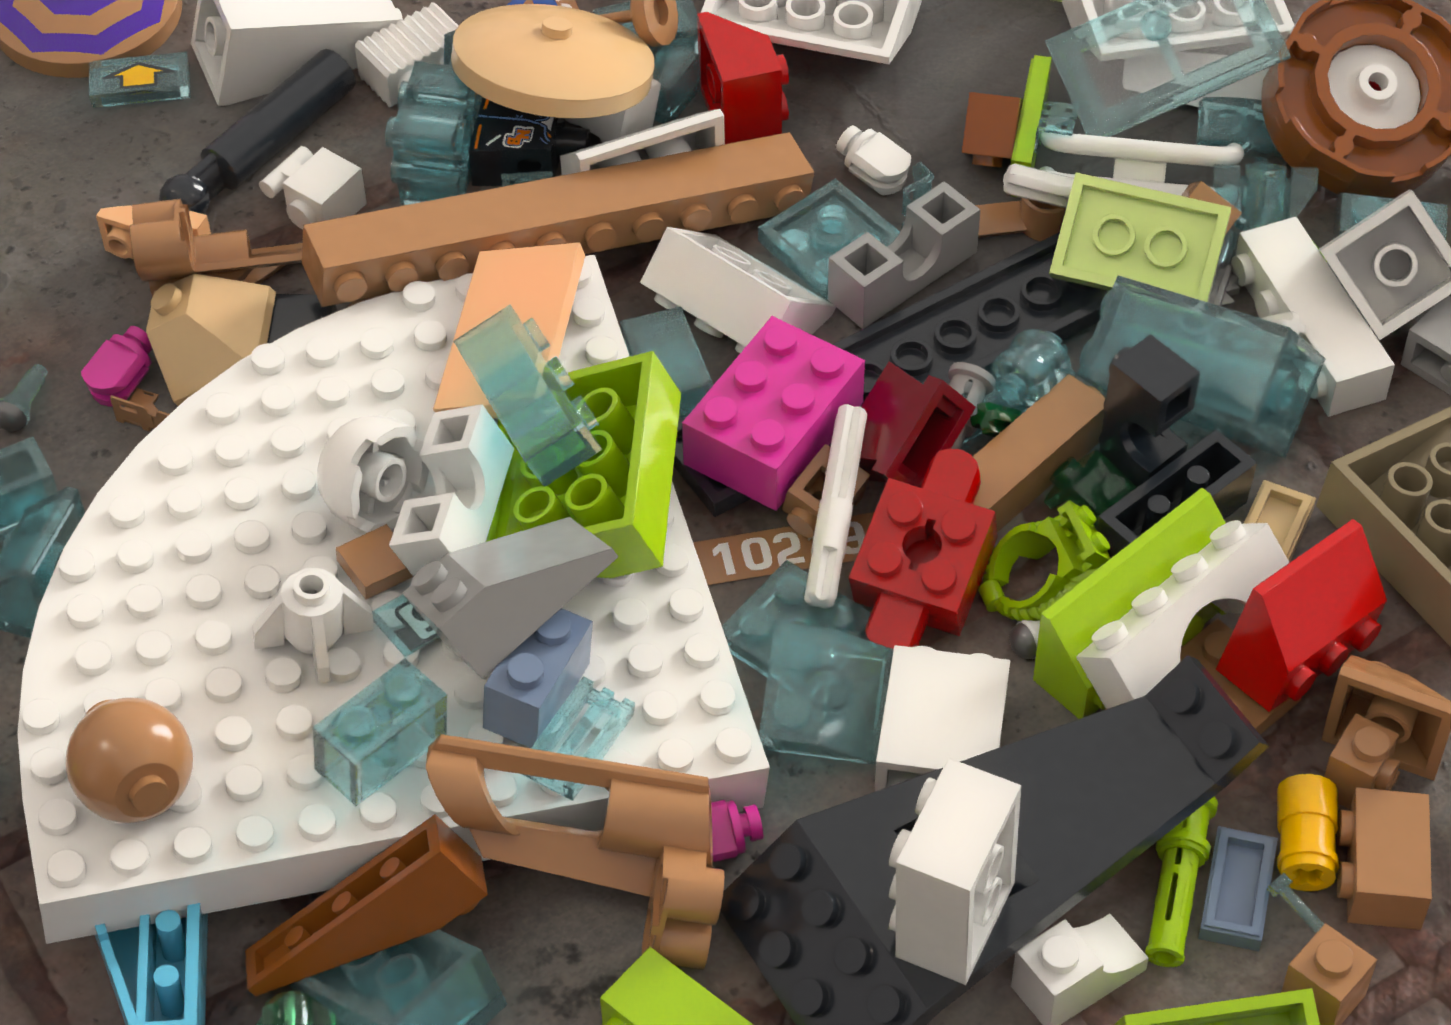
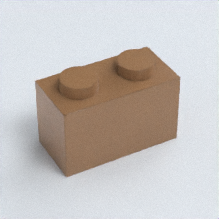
[1337,787,1432,930]

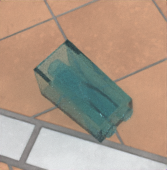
[1077,275,1326,458]

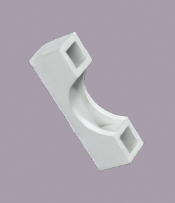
[1076,520,1289,709]

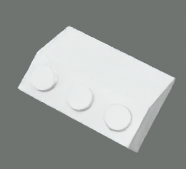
[560,109,725,175]
[640,227,836,353]

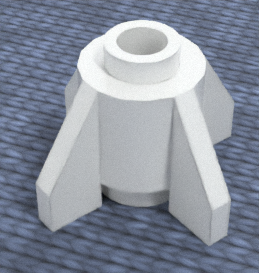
[252,568,373,683]

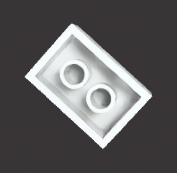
[889,758,1021,985]

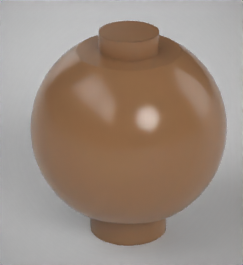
[65,698,193,823]

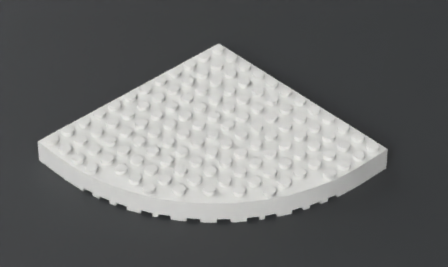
[18,255,770,944]

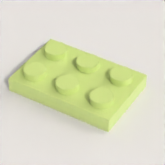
[1049,172,1231,313]

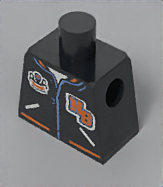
[468,97,590,186]

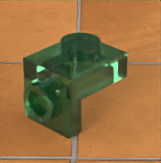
[1043,449,1137,527]

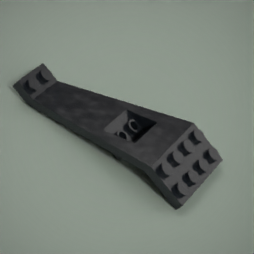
[720,655,1269,1025]

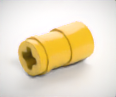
[1277,774,1339,891]

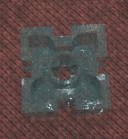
[385,61,478,205]

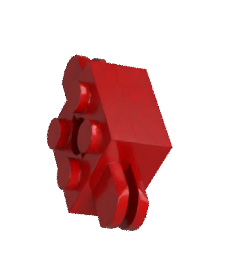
[849,448,998,663]

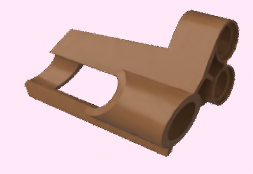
[426,734,725,970]

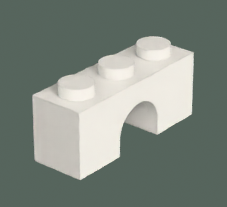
[389,404,514,577]

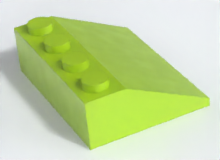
[486,351,681,579]

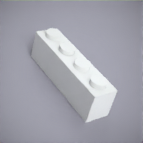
[1231,216,1395,417]

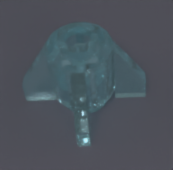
[1212,157,1319,231]

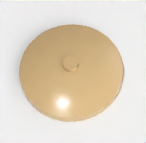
[451,4,655,118]

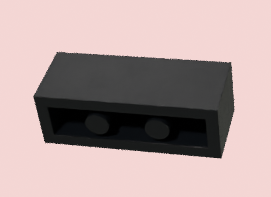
[1096,429,1257,558]

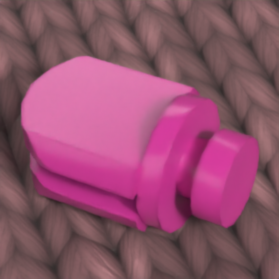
[81,326,153,407]
[711,800,764,862]

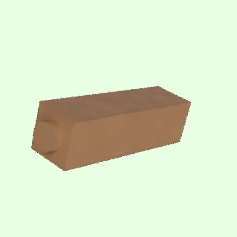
[972,374,1106,532]

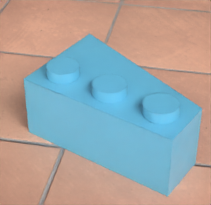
[95,903,208,1025]

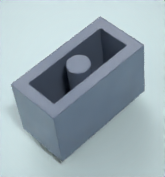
[483,608,593,750]

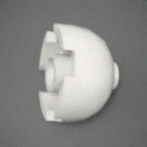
[317,415,429,533]

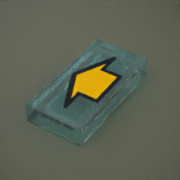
[89,52,191,108]

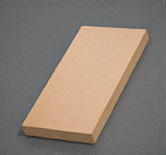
[433,242,585,419]

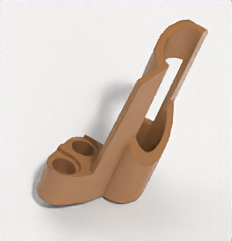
[130,199,302,297]

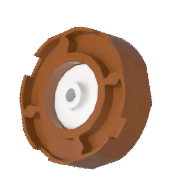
[1261,0,1451,200]

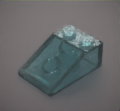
[288,930,508,1025]

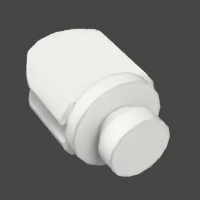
[836,125,911,195]

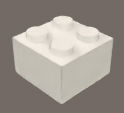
[1319,189,1451,340]

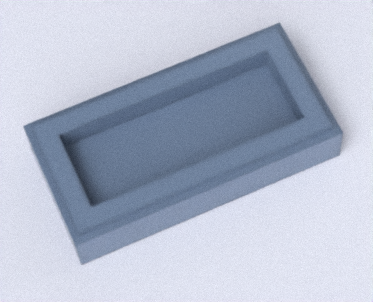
[1198,826,1278,951]

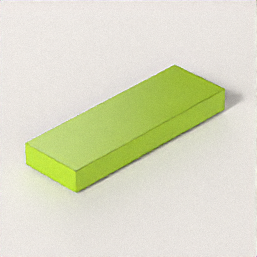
[1011,55,1052,197]

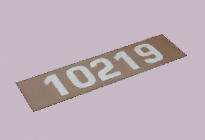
[693,512,874,585]

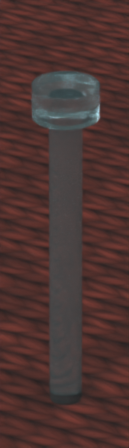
[1266,873,1324,933]

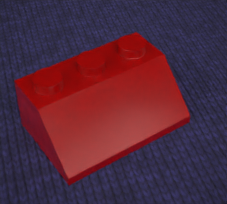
[1215,519,1387,712]

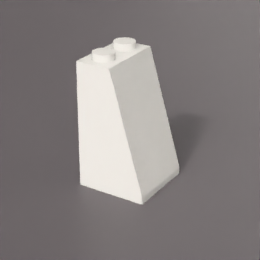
[191,0,403,106]

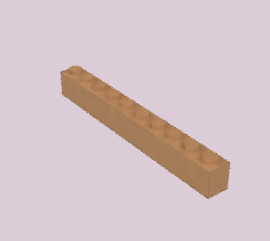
[302,132,815,307]

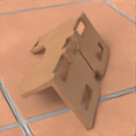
[110,388,170,432]

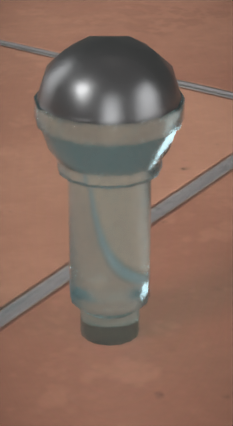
[0,364,48,431]

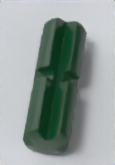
[970,402,1021,437]

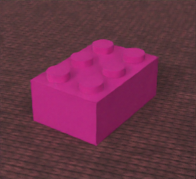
[682,316,865,511]

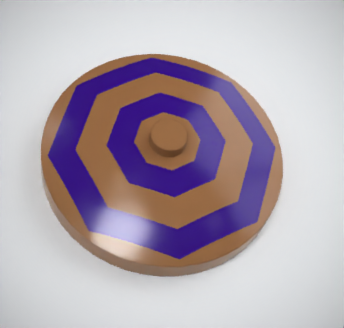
[0,0,182,78]

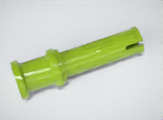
[1145,796,1218,967]

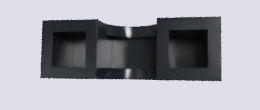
[1097,334,1200,494]

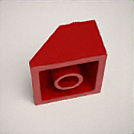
[697,12,789,144]

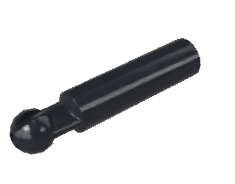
[159,49,356,214]

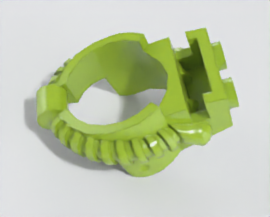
[978,500,1111,621]

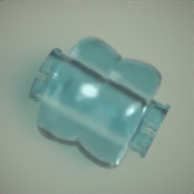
[992,329,1072,407]

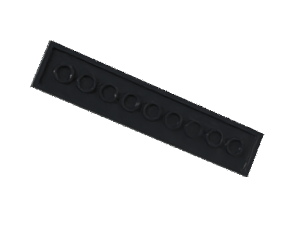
[674,232,1143,517]

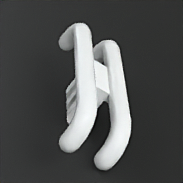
[1039,126,1244,204]

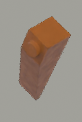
[245,814,488,996]

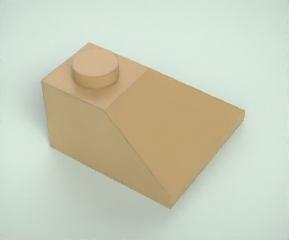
[146,273,276,406]

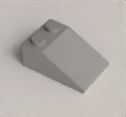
[402,517,619,678]

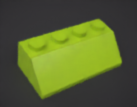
[1033,488,1227,719]

